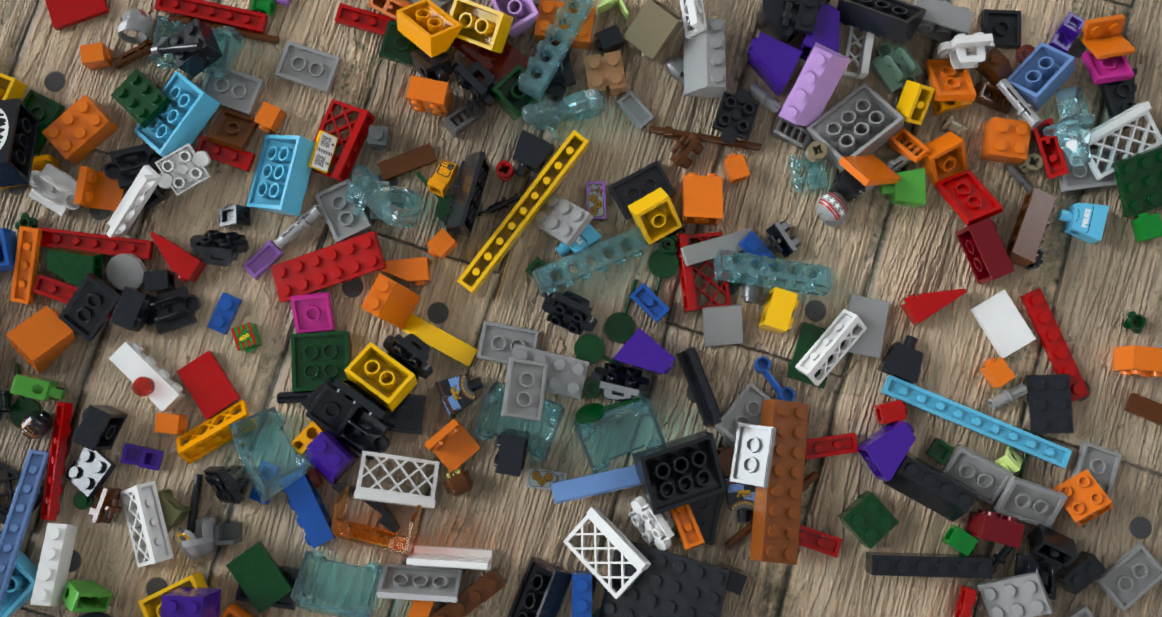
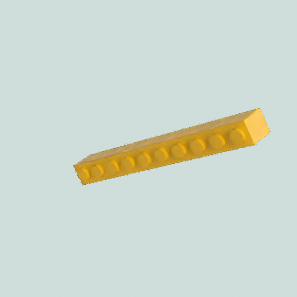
[457,130,589,295]

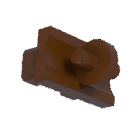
[670,133,704,169]
[88,487,123,523]

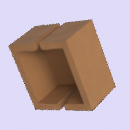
[583,51,627,100]

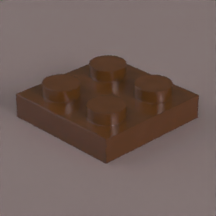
[206,108,258,152]

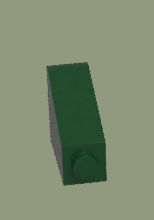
[46,247,103,287]

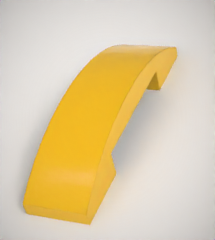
[403,314,478,367]

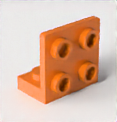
[1080,14,1135,59]
[73,166,125,211]
[424,418,481,472]
[1053,470,1114,527]

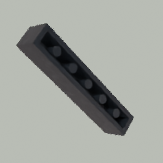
[866,552,993,579]

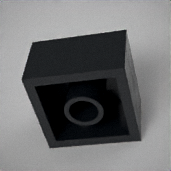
[168,18,222,77]
[72,405,128,451]
[494,428,530,477]

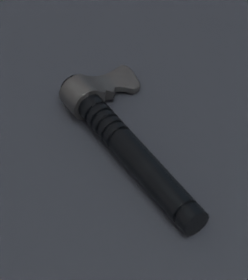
[151,36,202,56]

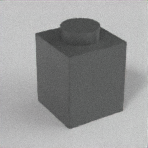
[367,125,393,151]

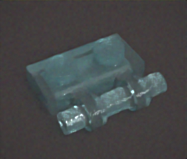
[789,151,828,193]

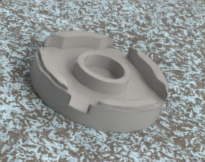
[106,253,146,290]

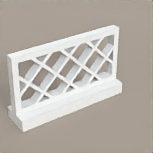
[1074,101,1162,180]
[353,450,440,509]
[120,481,174,568]
[563,507,651,599]
[406,545,493,571]

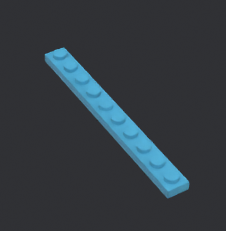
[880,375,1072,469]

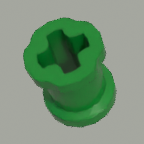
[251,0,276,16]

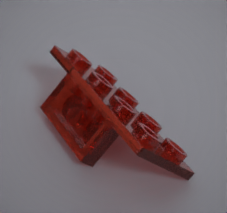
[451,37,529,83]

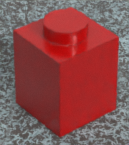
[874,400,908,424]

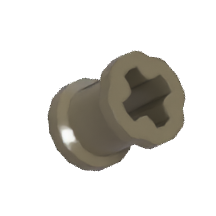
[940,115,967,137]
[1018,153,1043,175]

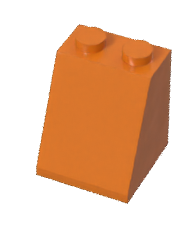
[680,172,723,225]
[360,273,421,330]
[6,305,76,374]

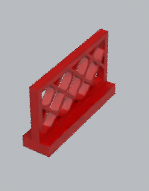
[312,99,375,183]
[676,232,731,313]

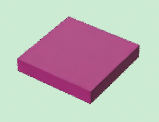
[1081,51,1135,85]
[290,292,336,334]

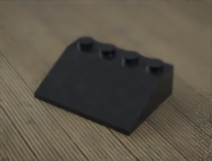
[444,151,490,237]
[632,431,727,515]

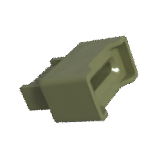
[158,488,191,533]

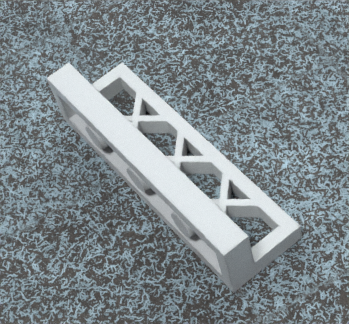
[680,0,707,39]
[842,26,874,80]
[106,165,162,238]
[795,309,867,386]

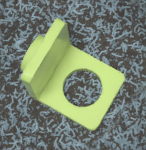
[596,0,629,20]
[994,446,1023,473]

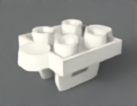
[937,32,995,69]
[155,143,211,196]
[28,164,81,216]
[628,496,674,551]

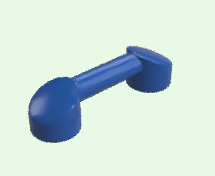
[754,356,796,402]

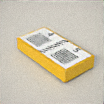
[308,130,338,173]

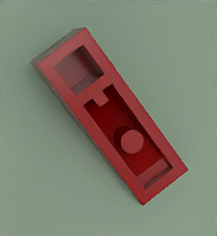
[1031,118,1069,179]
[151,232,207,283]
[901,289,967,325]

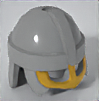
[176,516,216,560]

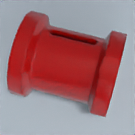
[496,161,514,181]

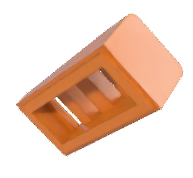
[889,127,931,163]

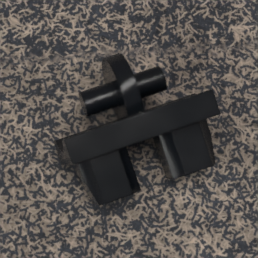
[766,221,801,258]

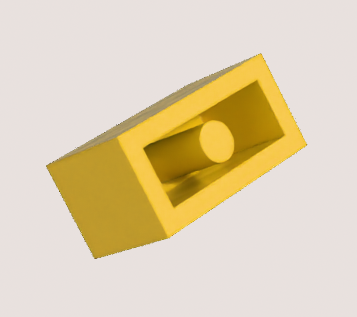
[895,80,935,126]

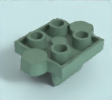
[870,42,924,94]

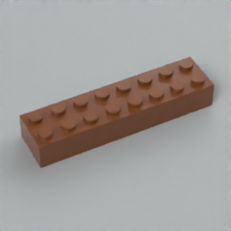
[750,399,809,565]

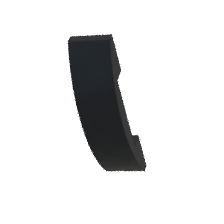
[332,483,400,533]

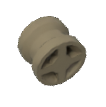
[805,141,827,163]

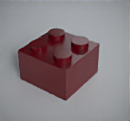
[966,509,1025,549]

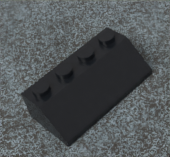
[837,0,927,44]
[883,452,979,522]
[508,556,572,617]

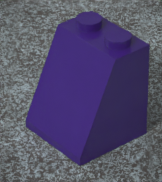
[798,3,840,61]
[746,32,802,96]
[613,328,675,375]
[857,421,916,481]
[305,431,360,485]
[160,587,221,617]

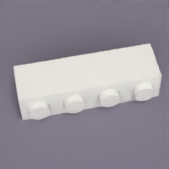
[109,342,186,412]
[30,523,78,606]

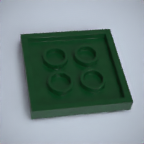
[1113,145,1162,218]
[291,331,351,392]

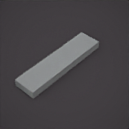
[680,229,751,267]

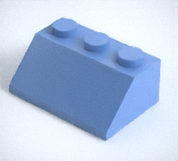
[1007,42,1075,111]

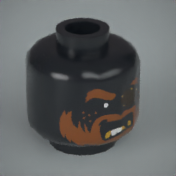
[21,410,53,439]

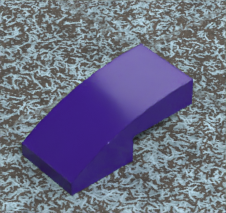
[1048,12,1085,53]
[120,443,164,471]

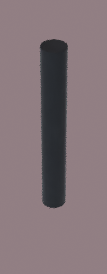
[187,474,203,533]

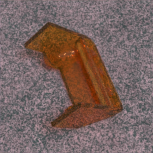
[331,486,422,557]

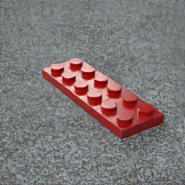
[270,231,387,303]

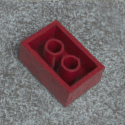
[955,217,1015,284]

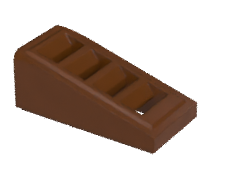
[974,80,1012,114]

